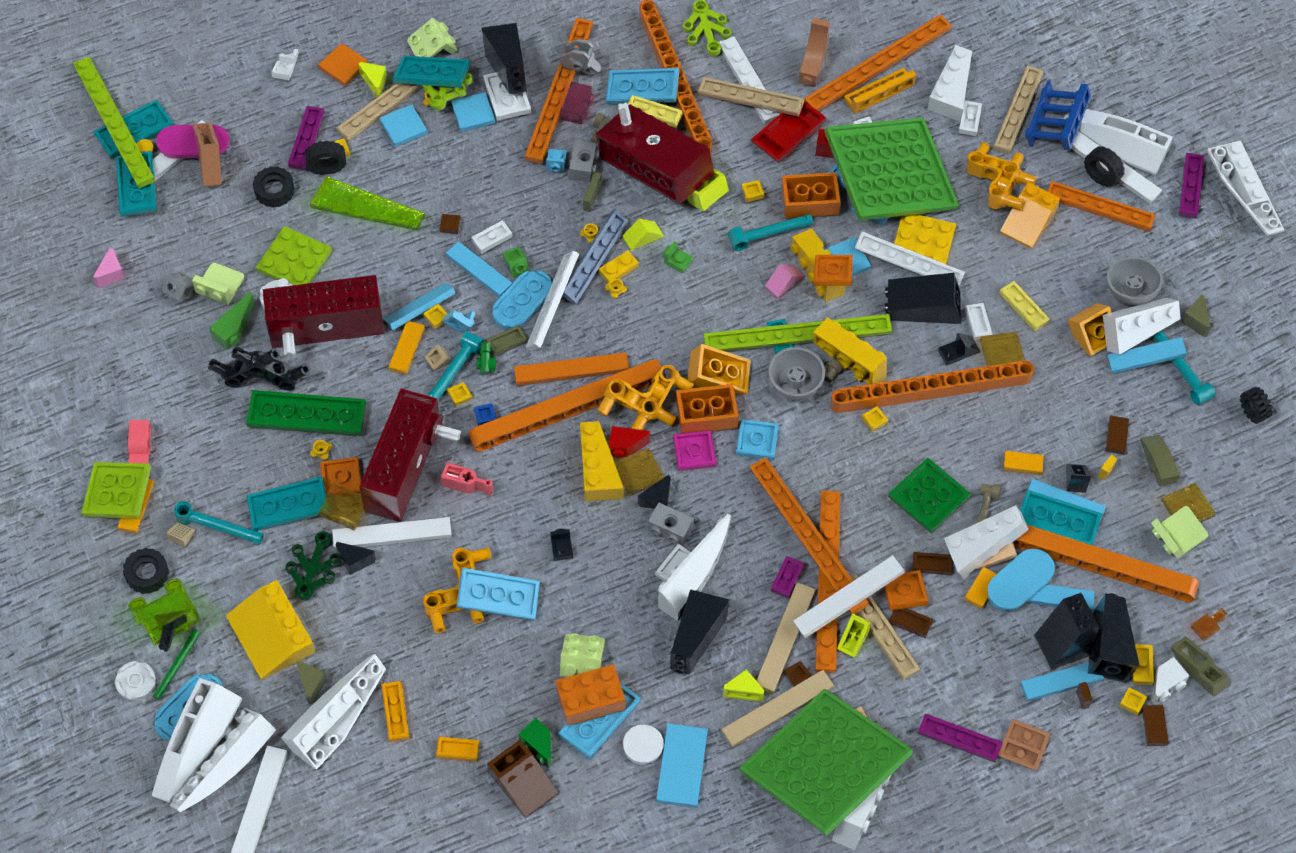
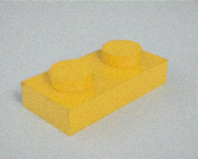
[598,250,639,283]
[1132,644,1154,685]

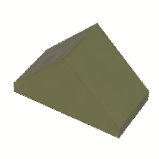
[1182,295,1211,337]
[296,661,327,705]

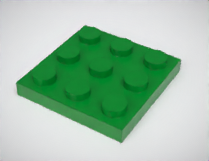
[888,457,971,534]

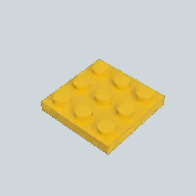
[894,214,956,264]

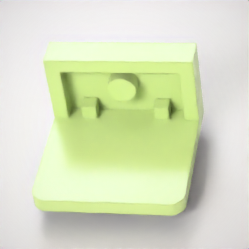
[407,18,458,57]
[192,263,244,305]
[1151,506,1209,559]
[560,633,605,677]

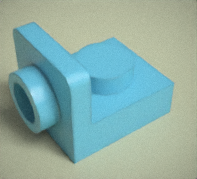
[546,149,567,172]
[442,310,475,333]

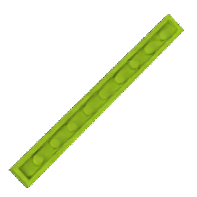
[73,57,155,189]
[703,314,892,351]

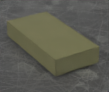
[583,172,602,212]
[485,325,528,357]

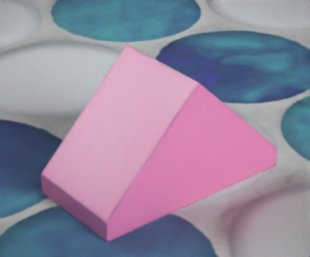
[93,248,125,288]
[765,264,805,298]

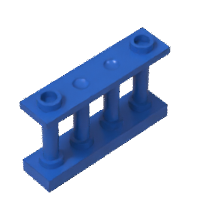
[1025,81,1091,150]

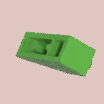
[209,292,255,350]

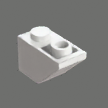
[1152,657,1189,704]

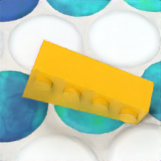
[790,229,846,303]
[813,318,887,384]
[580,421,624,501]

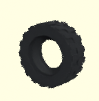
[305,141,346,175]
[1084,146,1125,187]
[253,166,295,208]
[123,548,169,594]

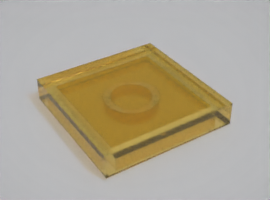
[980,331,1025,366]
[614,448,664,496]
[318,483,364,531]
[1161,483,1216,523]

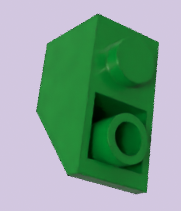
[518,717,551,768]

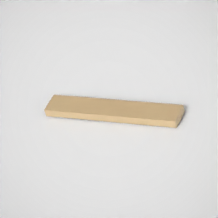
[993,65,1044,155]
[698,77,804,117]
[336,83,423,142]
[851,574,920,680]
[757,583,816,694]
[721,670,834,748]

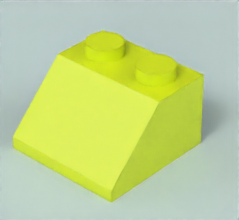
[687,168,729,212]

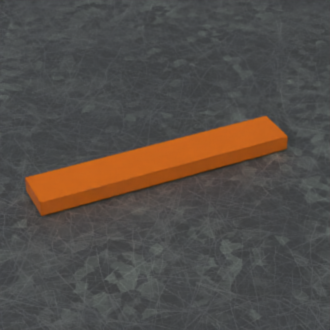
[1047,181,1156,232]
[514,352,629,386]

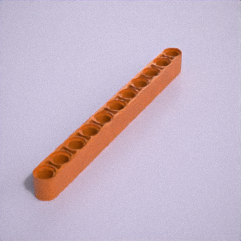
[639,0,712,155]
[468,359,667,452]
[831,360,1034,413]
[1013,525,1199,602]

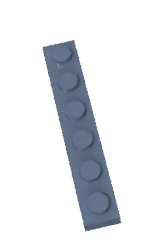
[562,209,628,305]

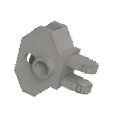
[560,39,601,76]

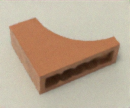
[798,17,830,87]
[193,122,222,187]

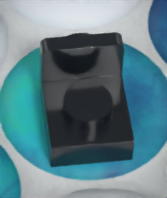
[550,528,574,561]

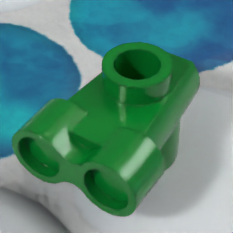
[476,343,496,375]

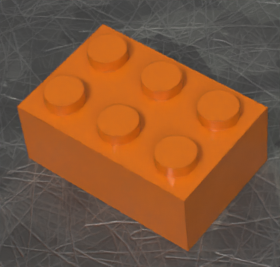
[781,172,841,218]
[676,384,739,433]
[555,664,626,726]

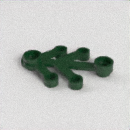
[285,531,342,601]

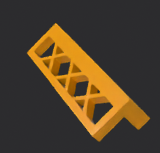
[844,68,916,114]

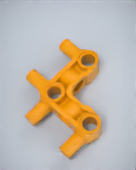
[966,142,1037,210]
[597,365,694,430]
[423,547,492,634]

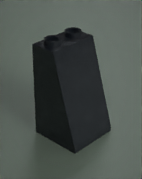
[481,23,527,94]
[885,272,961,324]
[670,589,729,674]
[1034,593,1099,670]
[1088,593,1139,683]

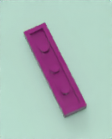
[288,106,325,170]
[1178,152,1204,218]
[918,713,1002,763]

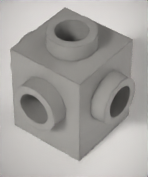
[162,272,194,301]

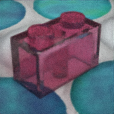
[561,82,594,125]

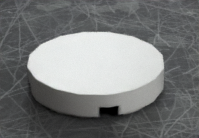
[115,661,156,701]
[623,724,664,765]

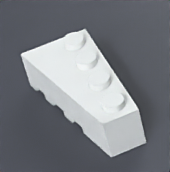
[927,45,972,122]
[1103,298,1181,355]
[944,505,1029,579]
[832,775,891,850]

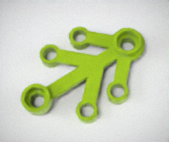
[683,0,731,57]
[423,73,473,110]

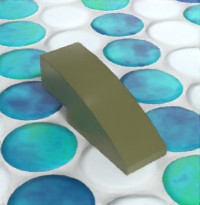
[1140,435,1180,486]
[1171,636,1228,697]

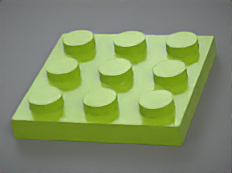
[256,226,332,285]
[81,462,151,519]

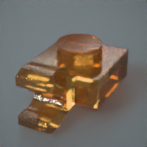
[1191,608,1227,642]

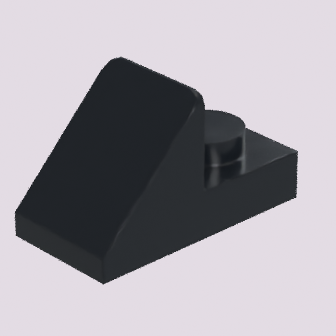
[938,333,980,366]

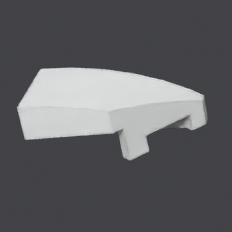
[271,49,298,81]

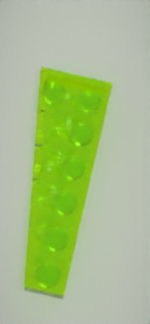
[310,176,425,231]

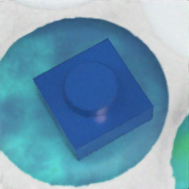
[474,403,497,426]

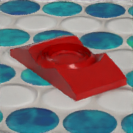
[751,101,826,162]

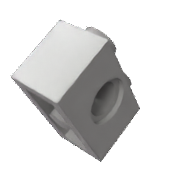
[569,140,600,182]
[648,503,694,546]

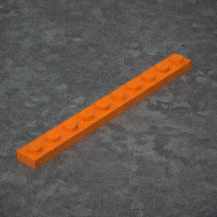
[804,14,952,112]
[525,18,593,164]
[750,457,869,614]
[815,491,840,673]

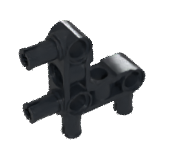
[208,346,310,391]

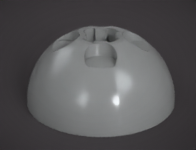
[1107,257,1163,306]
[769,347,825,400]

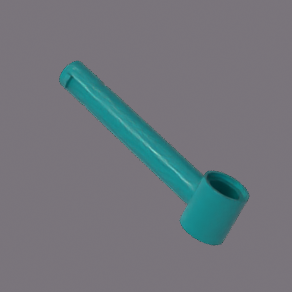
[727,214,813,252]
[1152,330,1216,405]
[427,331,485,401]
[174,501,264,545]

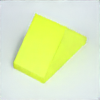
[358,62,387,97]
[623,219,664,251]
[837,614,871,658]
[723,669,764,702]

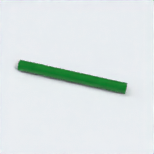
[153,629,201,700]

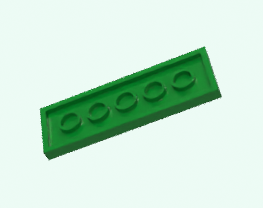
[246,390,366,436]

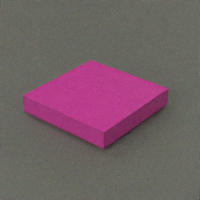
[673,430,716,471]

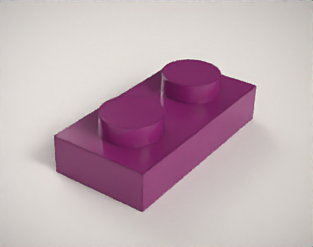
[771,555,805,599]

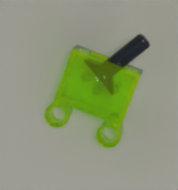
[128,579,201,652]

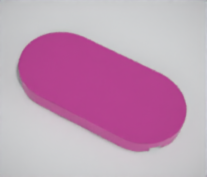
[156,125,230,158]

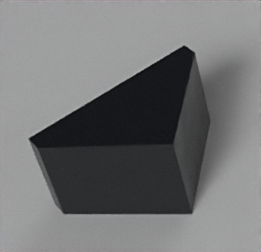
[1066,464,1091,493]
[638,474,671,509]
[335,542,376,575]

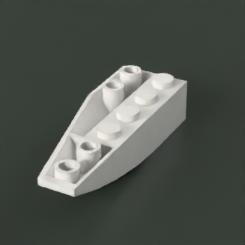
[1064,109,1173,176]
[1207,141,1284,236]
[658,514,731,621]
[281,654,386,769]
[152,678,242,803]
[170,708,276,812]

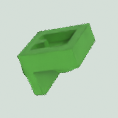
[663,241,693,274]
[502,246,529,277]

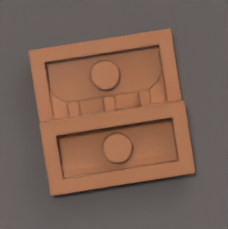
[998,719,1050,771]

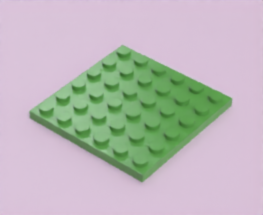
[824,117,959,221]
[739,689,913,836]

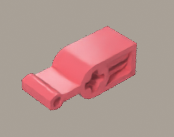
[128,420,152,463]
[441,462,493,495]

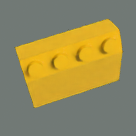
[226,580,316,681]

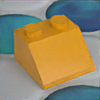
[1067,303,1112,356]

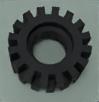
[1240,386,1273,424]

